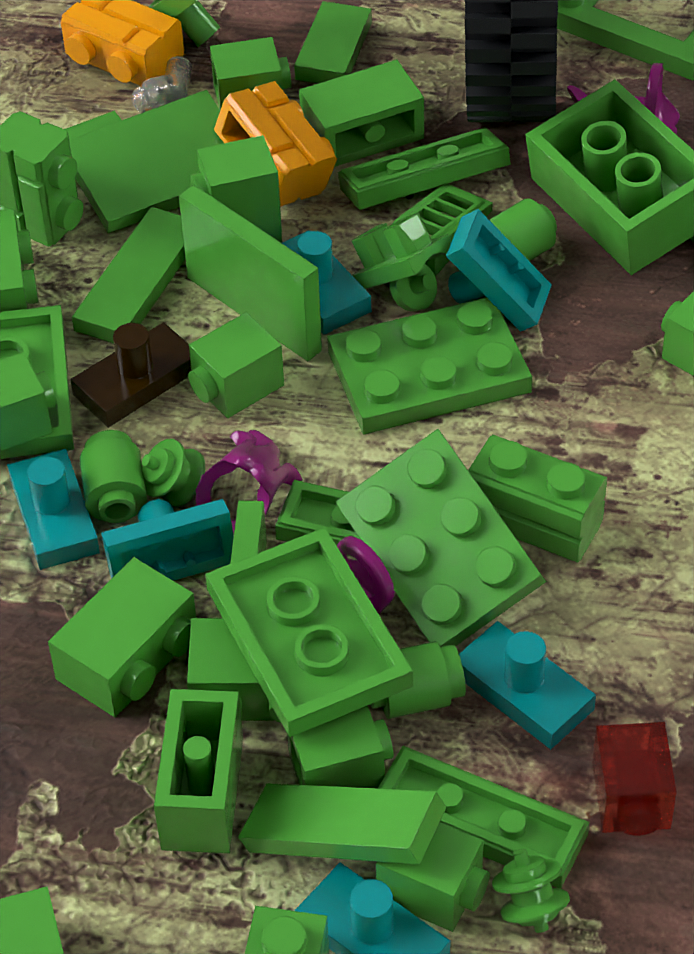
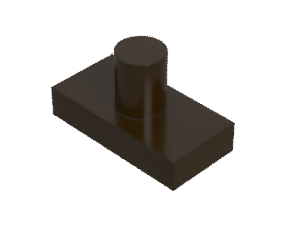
[70,322,192,428]

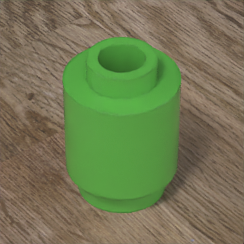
[490,199,557,261]
[80,430,147,523]
[370,641,466,719]

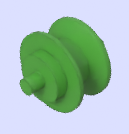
[142,439,205,507]
[492,848,570,933]

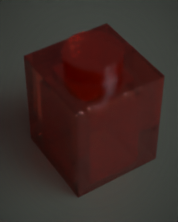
[592,722,677,836]

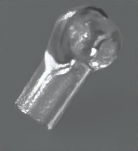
[132,56,192,113]

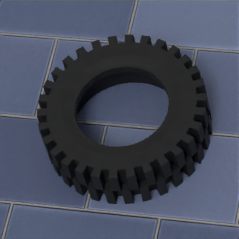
[465,0,558,122]

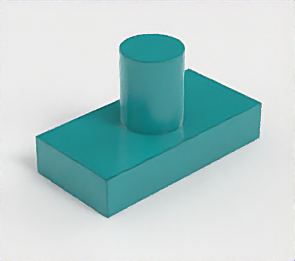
[446,209,552,332]
[282,230,372,335]
[7,449,100,570]
[101,499,234,581]
[459,621,596,750]
[295,862,451,954]

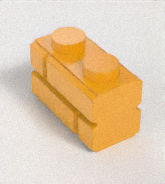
[61,0,184,90]
[214,81,337,207]

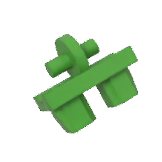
[351,213,452,312]

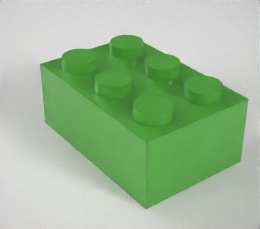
[525,79,694,275]

